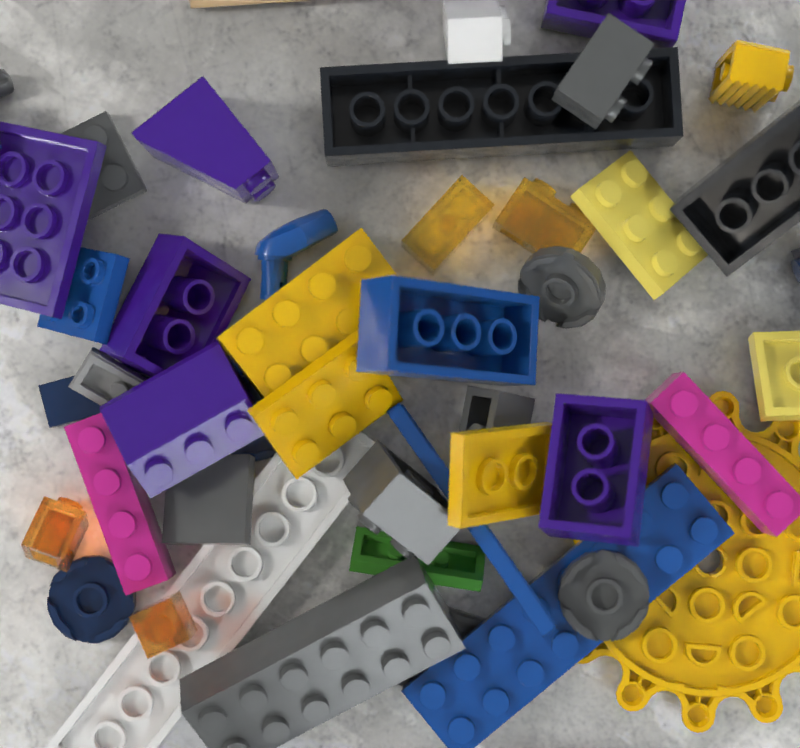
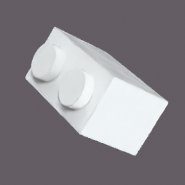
[442,0,511,64]

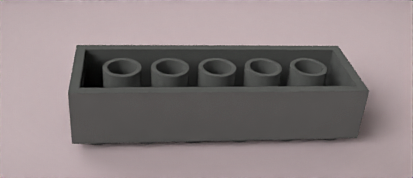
[180,555,465,748]

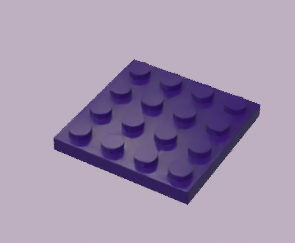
[0,121,107,319]

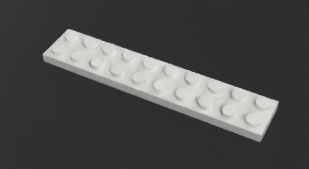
[45,431,376,748]

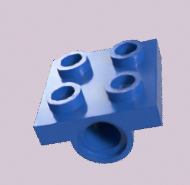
[37,247,130,345]

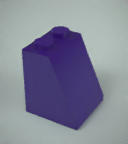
[131,76,279,204]

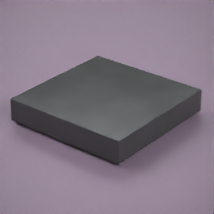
[162,454,255,545]

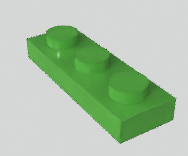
[349,526,485,592]

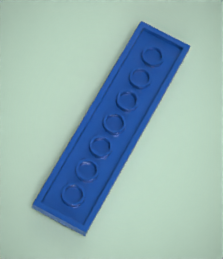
[401,463,734,748]

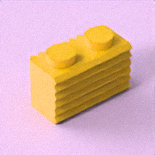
[709,39,794,113]

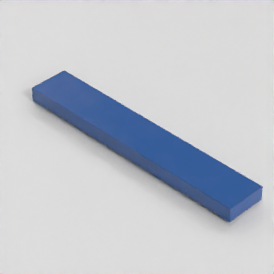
[386,403,557,637]

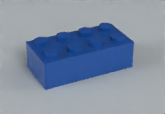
[356,275,540,386]

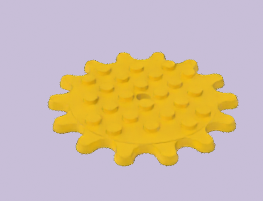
[573,391,800,733]

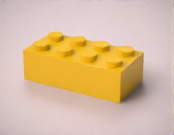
[216,228,398,399]

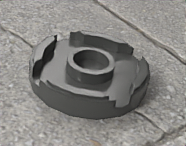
[518,246,606,329]
[558,549,650,641]

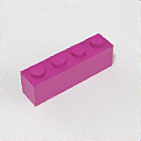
[645,372,800,537]
[64,413,177,596]

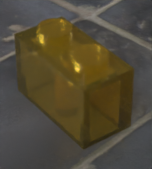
[401,175,495,275]
[492,177,596,254]

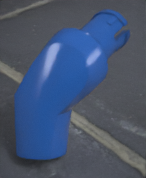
[254,209,338,300]

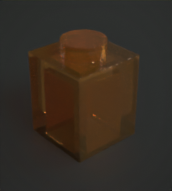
[21,496,89,572]
[129,590,198,659]

